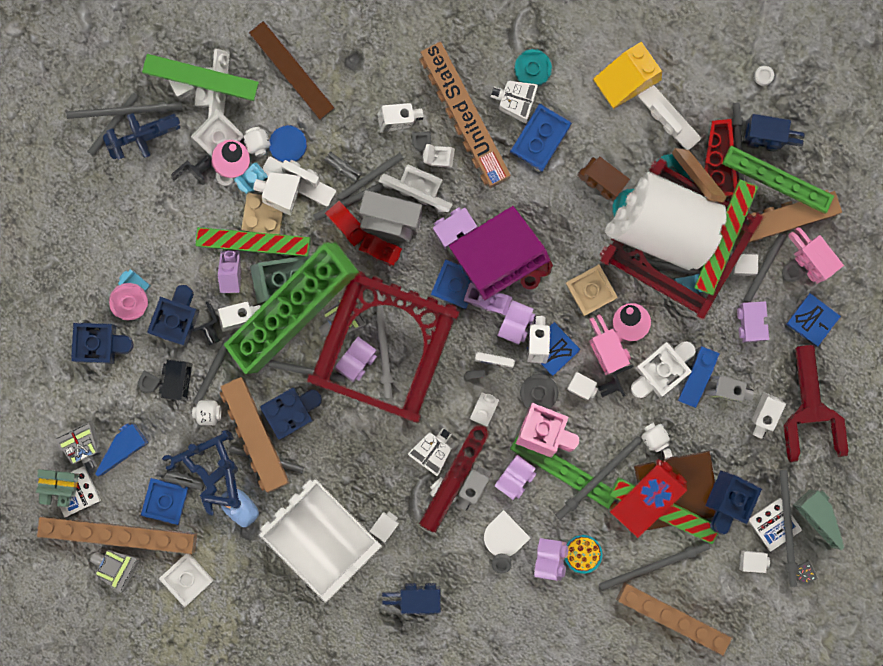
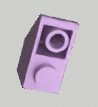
[218,250,241,293]

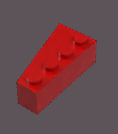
[704,119,737,199]

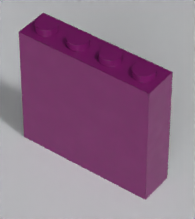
[448,206,550,301]

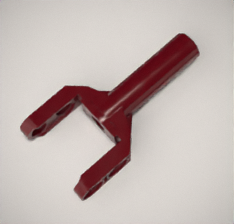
[783,345,848,463]
[419,425,488,533]

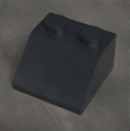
[159,360,193,402]

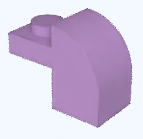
[464,283,512,316]

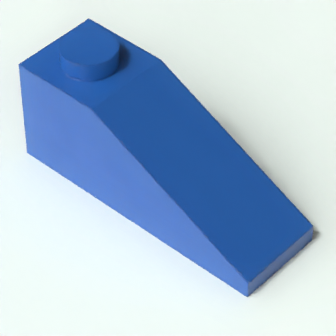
[678,346,720,408]
[95,423,148,477]

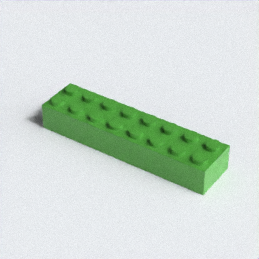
[224,243,359,374]

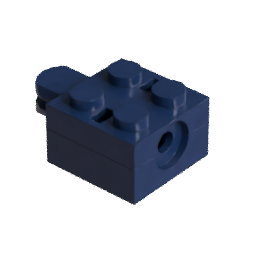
[742,114,805,152]
[147,285,200,347]
[71,323,134,364]
[260,387,322,440]
[705,470,762,534]
[382,583,441,614]

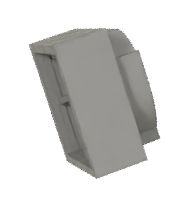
[359,190,423,243]

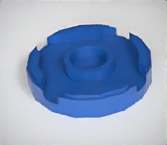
[269,125,307,163]

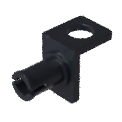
[171,155,212,185]
[193,300,221,346]
[598,364,634,398]

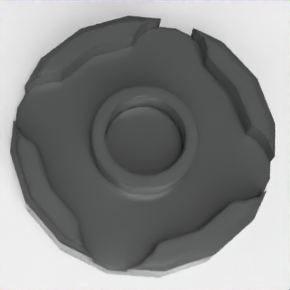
[520,374,558,409]

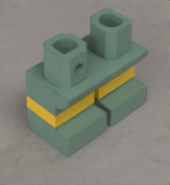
[36,469,79,507]

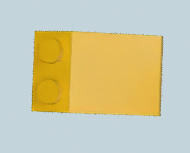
[593,42,662,109]

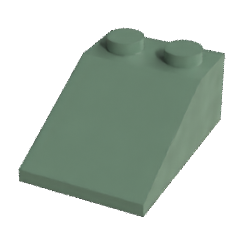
[250,255,311,304]
[793,490,845,550]

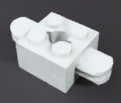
[631,341,695,398]

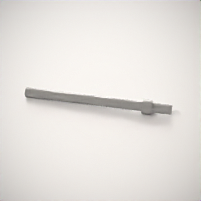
[376,291,393,399]

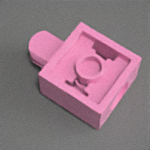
[789,227,844,284]
[589,314,631,375]
[516,403,579,458]

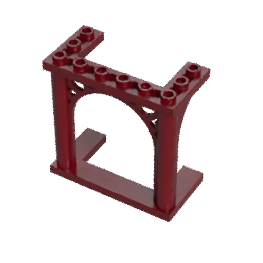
[599,158,764,320]
[307,270,459,424]

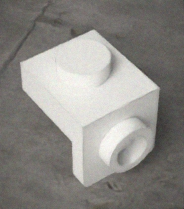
[423,144,455,168]
[470,392,499,426]

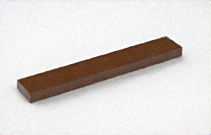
[249,21,335,121]

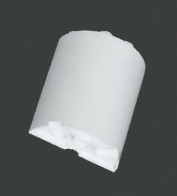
[605,172,726,270]
[260,479,381,603]

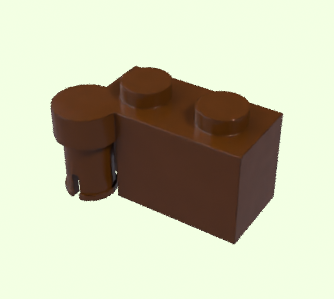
[577,156,630,201]

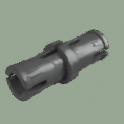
[324,151,362,183]
[165,470,205,491]

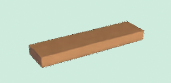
[672,148,726,202]

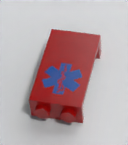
[610,459,687,538]

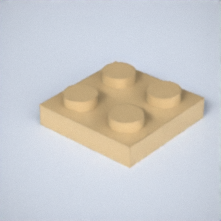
[241,193,283,235]
[565,265,618,316]

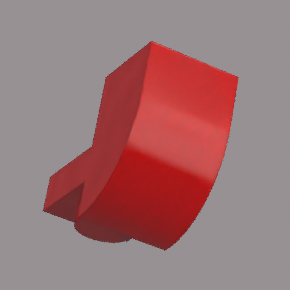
[325,201,367,247]
[359,233,402,266]

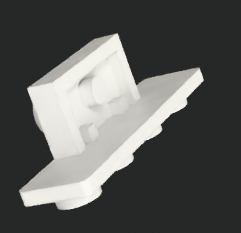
[195,49,229,118]
[638,85,701,150]
[262,157,336,207]
[379,164,453,212]

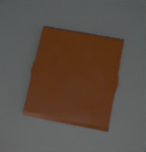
[634,451,716,530]

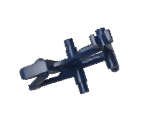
[103,113,181,160]
[162,429,241,515]

